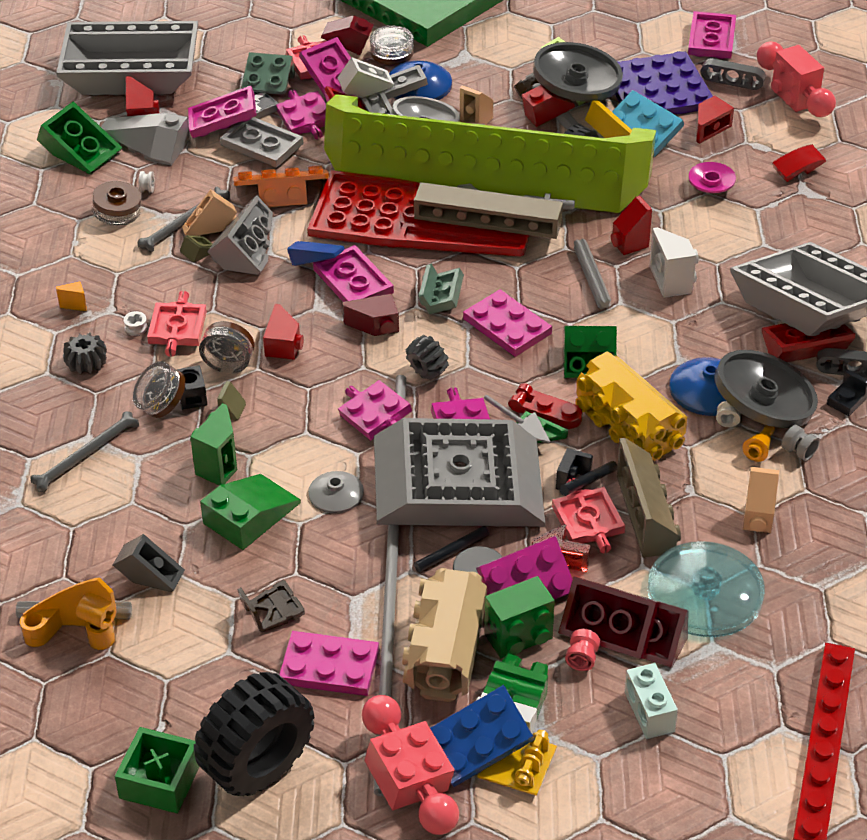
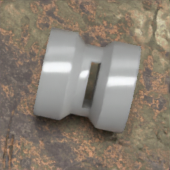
[781,425,820,461]

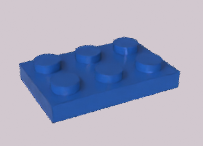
[430,685,535,787]

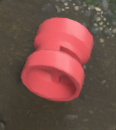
[565,629,600,671]

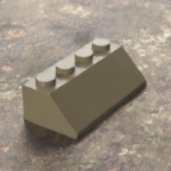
[617,438,681,558]

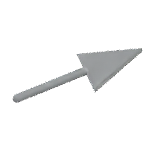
[484,395,550,443]

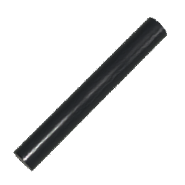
[560,461,618,496]
[414,526,490,573]

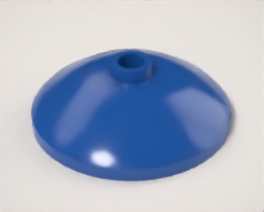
[389,60,452,100]
[669,357,726,416]

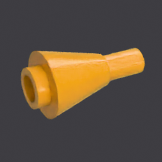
[742,425,775,462]

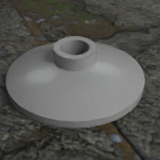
[308,471,364,513]

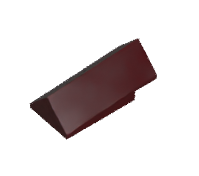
[558,576,689,668]

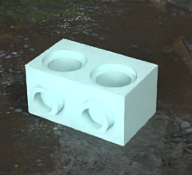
[625,663,678,739]

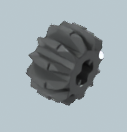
[63,332,107,375]
[405,335,449,380]

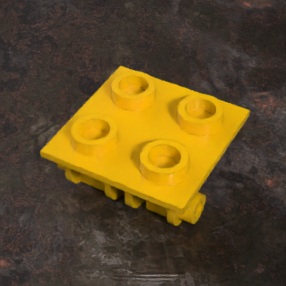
[477,730,557,796]

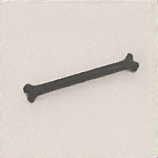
[137,187,230,252]
[30,411,139,492]

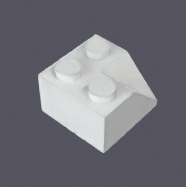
[649,227,699,298]

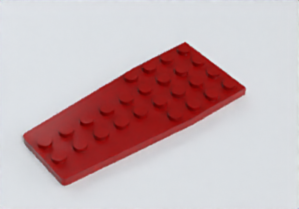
[307,170,530,257]

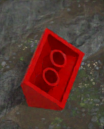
[762,323,855,363]

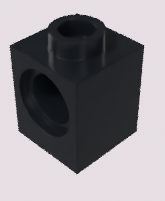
[177,365,208,410]

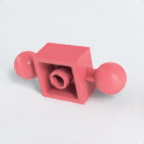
[756,41,836,117]
[362,695,459,835]

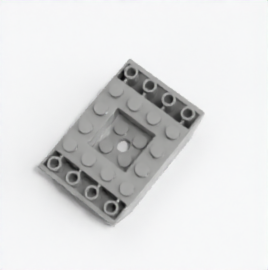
[374,418,545,527]

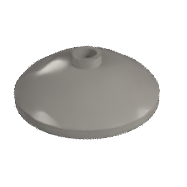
[392,96,460,122]

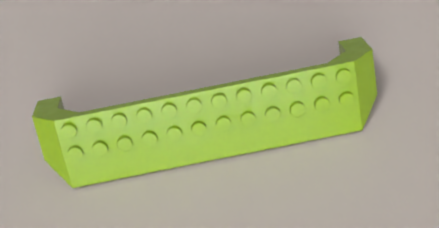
[324,95,656,213]

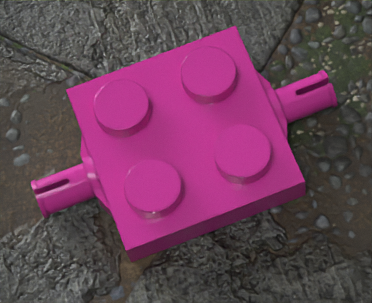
[276,89,326,140]
[338,380,412,441]
[431,387,490,420]

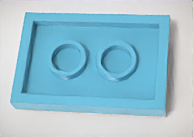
[612,90,685,157]

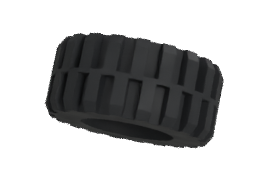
[194,672,315,797]

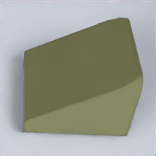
[180,235,213,262]
[217,381,246,421]

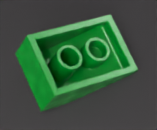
[37,101,123,174]
[200,474,301,550]

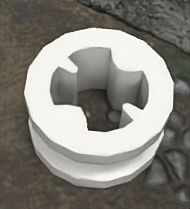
[139,171,155,193]
[123,311,148,336]
[716,401,741,427]

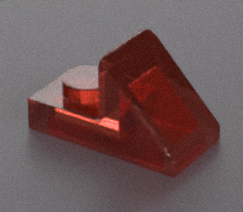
[532,524,590,572]

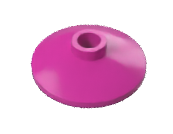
[688,162,736,193]

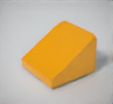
[56,281,87,311]

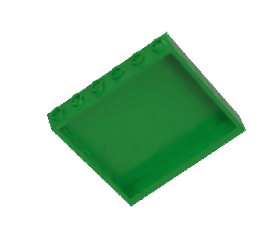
[340,0,503,47]

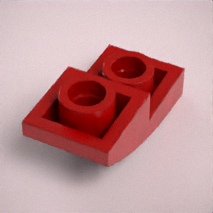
[772,144,826,182]

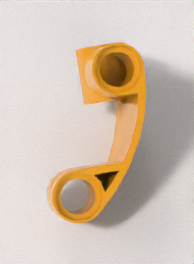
[20,577,116,650]

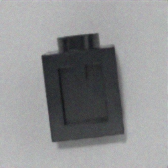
[827,370,867,416]
[555,448,593,490]

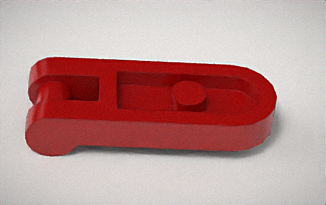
[508,383,582,429]

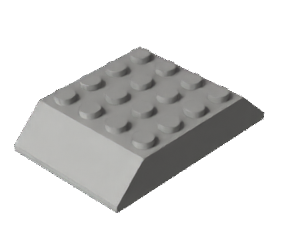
[56,21,198,96]
[730,242,867,336]

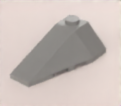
[101,113,190,166]
[207,195,273,275]

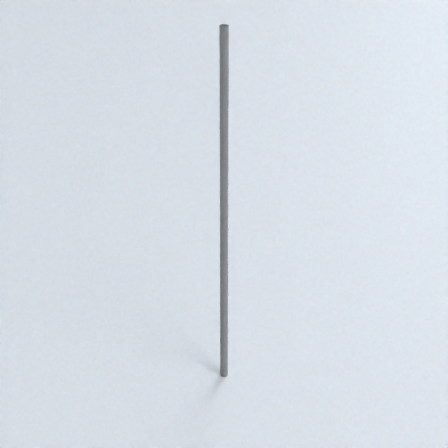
[374,375,406,796]

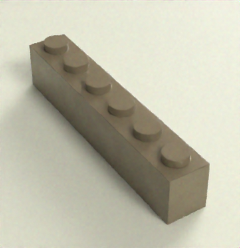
[414,182,563,239]

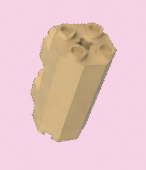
[402,568,487,702]

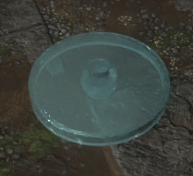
[648,541,765,637]

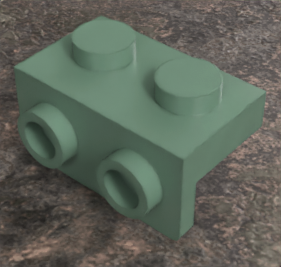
[418,264,464,314]

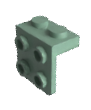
[242,52,295,94]

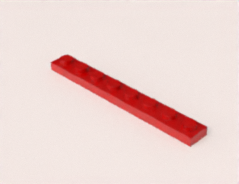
[793,642,855,840]

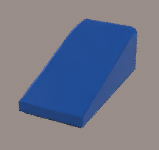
[287,241,345,266]

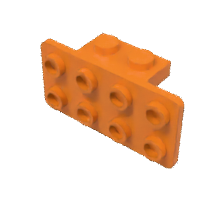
[233,166,329,207]

